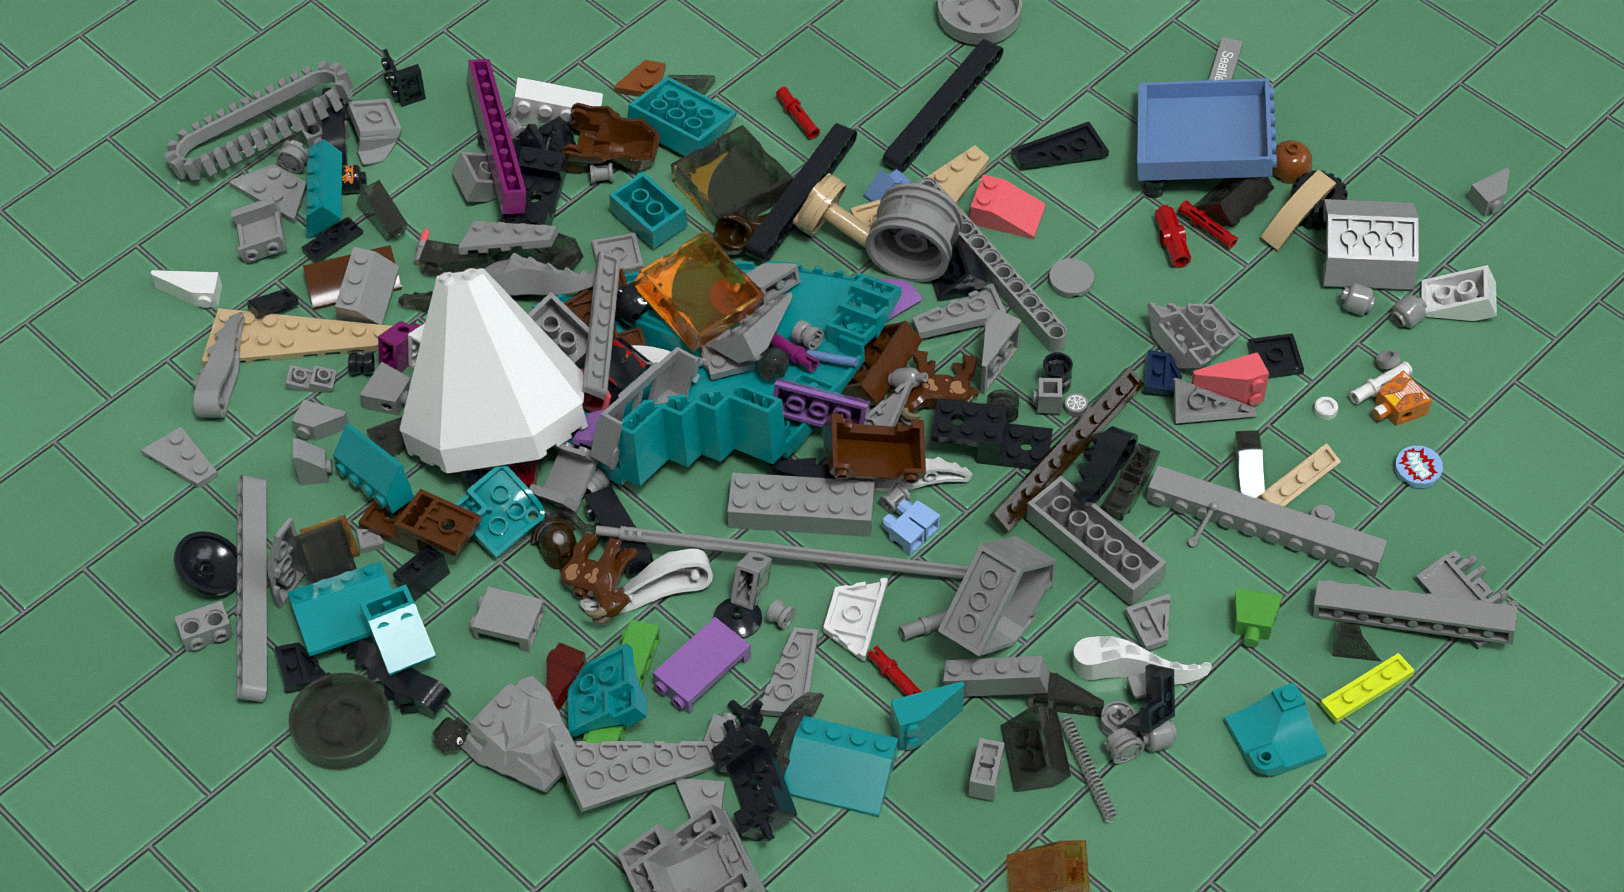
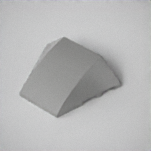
[1147,302,1240,369]

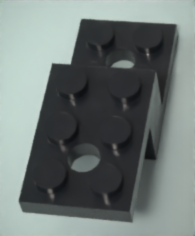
[931,398,1053,470]

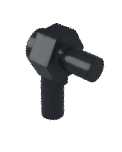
[728,700,763,727]

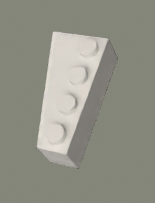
[509,77,603,125]

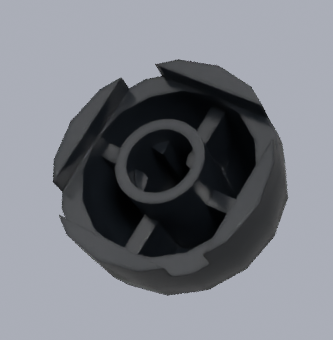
[615,280,649,327]

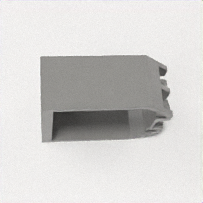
[938,536,1057,656]

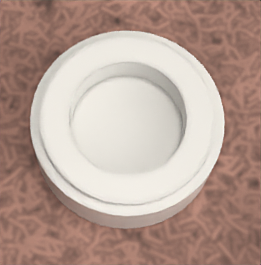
[1314,397,1338,420]

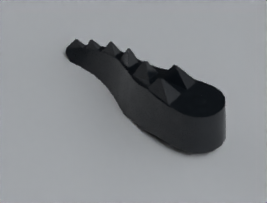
[1073,426,1138,507]
[341,639,451,717]

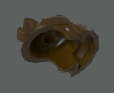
[530,517,577,570]

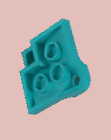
[454,465,545,560]
[568,643,647,737]
[1224,682,1327,776]

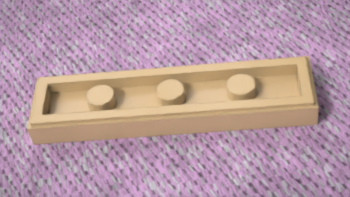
[1258,443,1341,506]

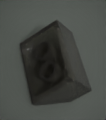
[1194,177,1274,227]
[1000,703,1071,792]

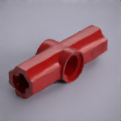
[1154,205,1191,268]

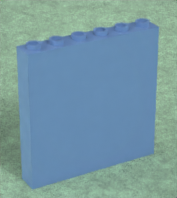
[1137,78,1277,181]

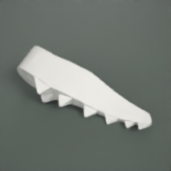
[846,457,973,492]
[580,549,713,613]
[1073,636,1212,685]

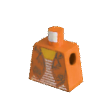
[1372,370,1432,425]

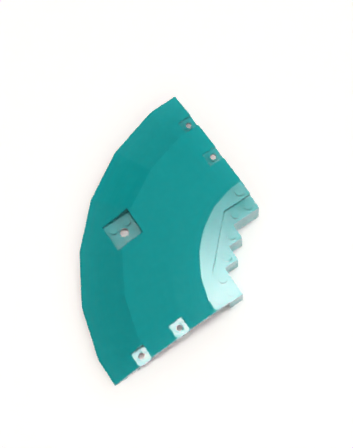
[527,261,902,486]

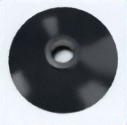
[714,598,762,639]

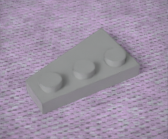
[141,427,219,489]

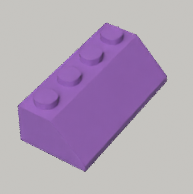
[773,378,870,427]

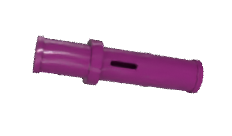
[770,332,819,372]

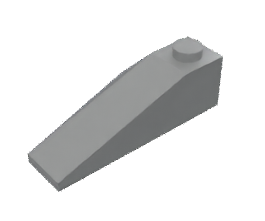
[709,292,793,363]
[266,517,308,609]

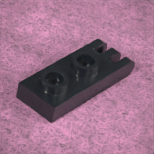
[301,217,363,263]

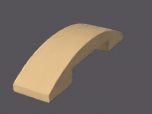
[1261,170,1336,251]

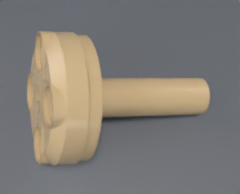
[792,173,871,248]

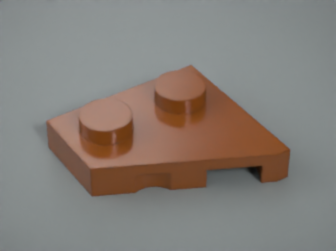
[615,60,666,97]

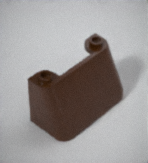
[822,413,926,484]

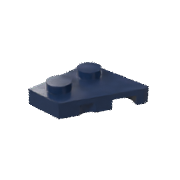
[1144,350,1182,397]

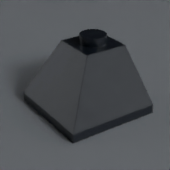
[932,240,988,301]

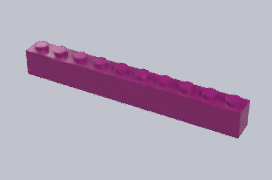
[467,59,526,214]

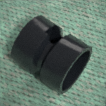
[1042,352,1073,395]

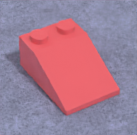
[970,175,1046,239]
[1191,352,1269,405]

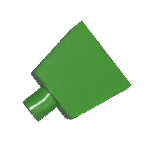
[1233,588,1282,647]

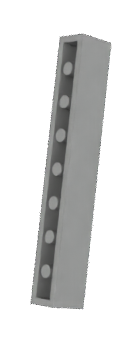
[1314,580,1518,645]

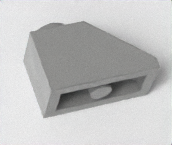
[1468,168,1510,217]
[745,263,801,304]
[292,400,349,441]
[293,438,333,485]

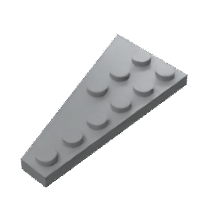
[552,741,717,812]

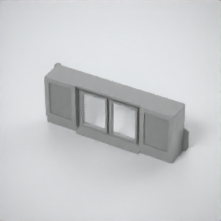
[590,347,701,470]

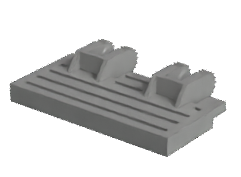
[1416,550,1519,649]

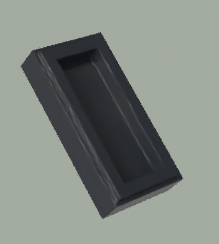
[247,288,299,318]

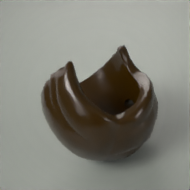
[713,214,755,255]

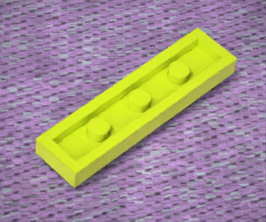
[1320,653,1415,723]

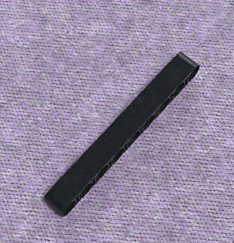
[882,39,1004,173]
[745,123,857,262]

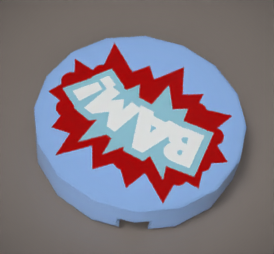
[1395,445,1443,488]

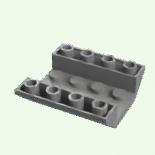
[1323,199,1419,291]

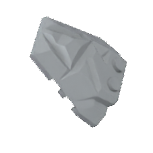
[462,676,575,793]

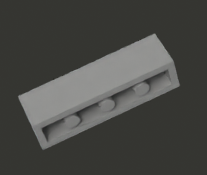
[943,656,1050,697]

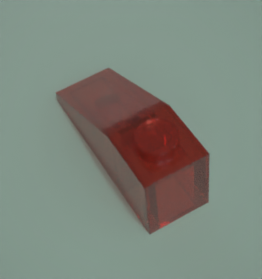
[546,642,587,711]

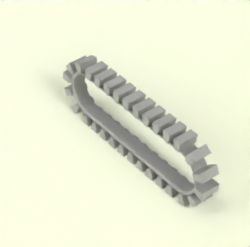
[164,61,354,180]

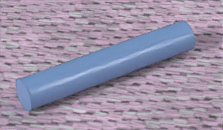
[807,349,859,367]

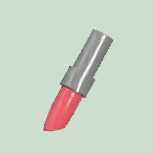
[414,228,430,265]

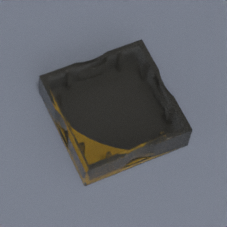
[671,125,794,227]

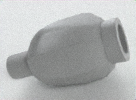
[888,367,928,388]

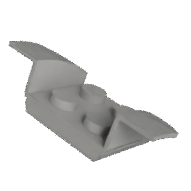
[344,98,402,165]

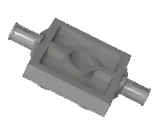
[699,335,766,380]

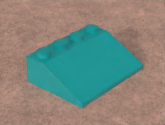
[627,76,737,162]
[287,561,392,656]
[784,715,898,817]

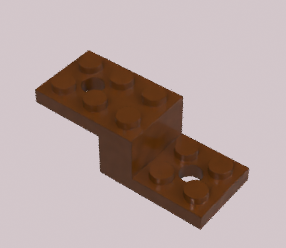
[358,489,482,557]

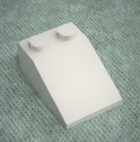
[1422,265,1497,321]

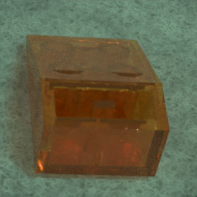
[1007,840,1090,892]

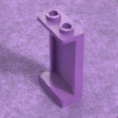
[653,617,751,714]

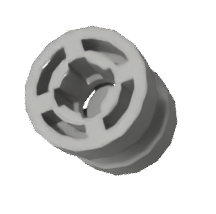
[791,320,824,350]
[583,468,610,497]

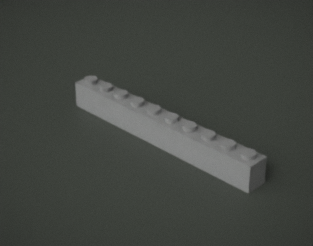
[1146,466,1387,576]

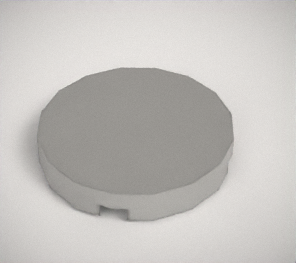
[1049,258,1094,298]

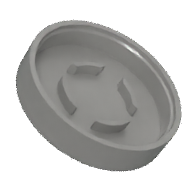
[937,0,1022,45]

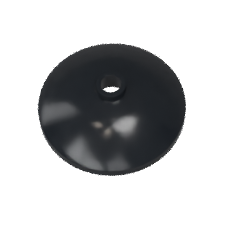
[174,531,237,596]

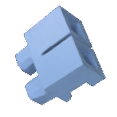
[882,499,940,556]

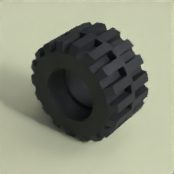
[1290,170,1348,230]

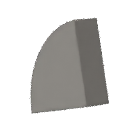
[356,529,385,553]

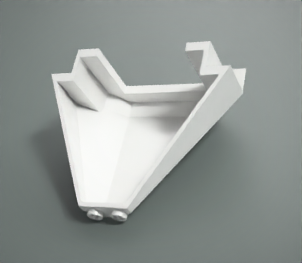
[399,268,588,473]

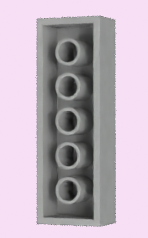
[728,473,875,537]
[1026,476,1167,606]

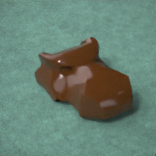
[562,103,660,173]

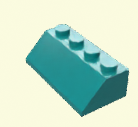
[306,139,342,238]
[333,423,414,514]

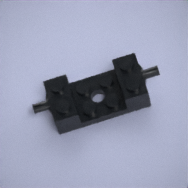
[500,136,568,226]
[711,720,798,842]

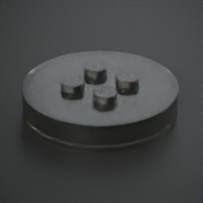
[289,673,392,769]

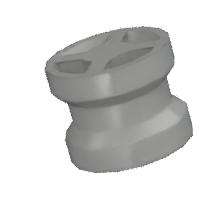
[766,599,796,629]

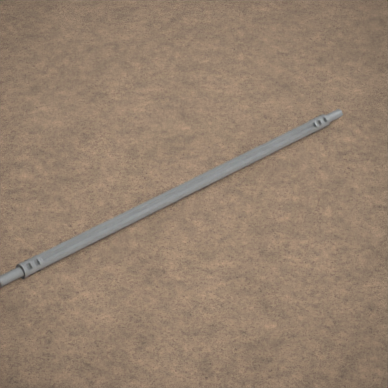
[596,526,1053,587]

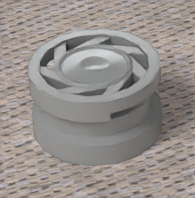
[276,140,308,173]
[1100,701,1136,738]
[1104,727,1145,764]

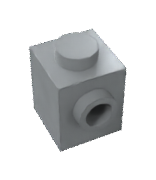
[1033,378,1062,414]

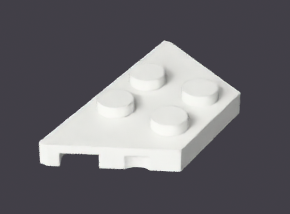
[823,578,888,661]

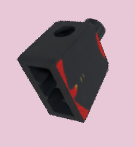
[608,337,654,390]

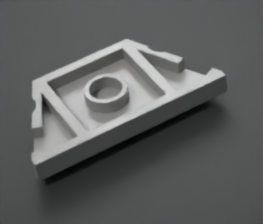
[229,163,307,224]

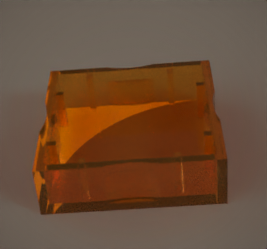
[633,230,765,352]

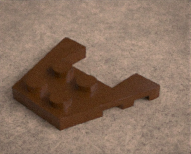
[563,268,646,346]

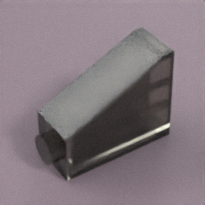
[356,180,407,241]

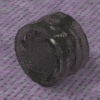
[987,389,1019,423]

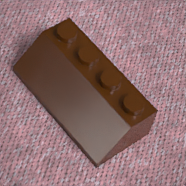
[841,321,922,406]

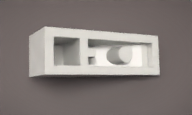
[151,270,222,308]

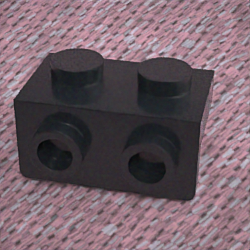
[539,116,577,152]

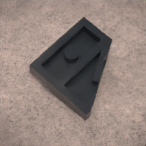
[274,642,333,692]

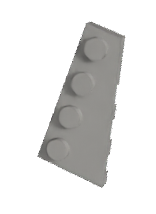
[458,221,558,255]
[760,627,818,719]

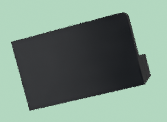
[1124,664,1175,733]

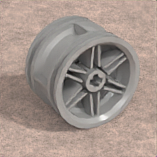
[865,183,963,282]

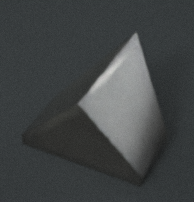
[1333,622,1382,662]

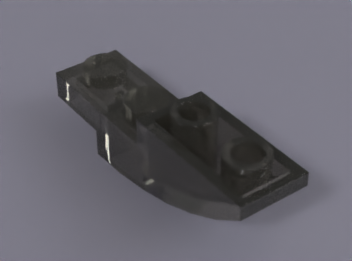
[1101,443,1160,521]

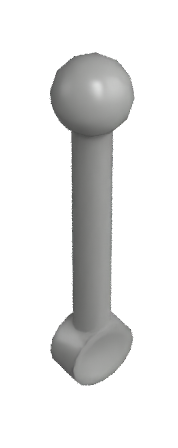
[1188,502,1219,547]

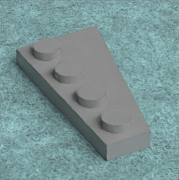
[913,283,1006,339]

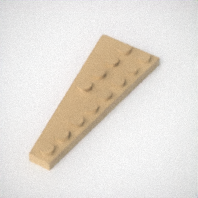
[201,308,392,367]

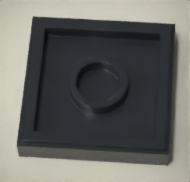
[1247,333,1304,379]

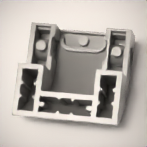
[617,804,766,892]

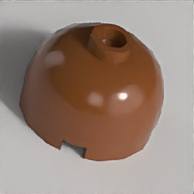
[1272,140,1312,184]

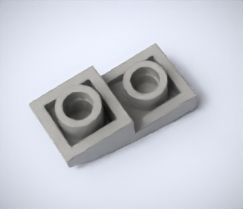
[285,365,337,392]

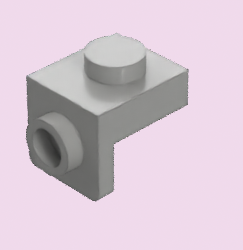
[703,711,742,746]

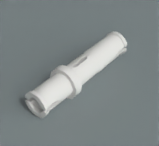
[1349,361,1413,405]

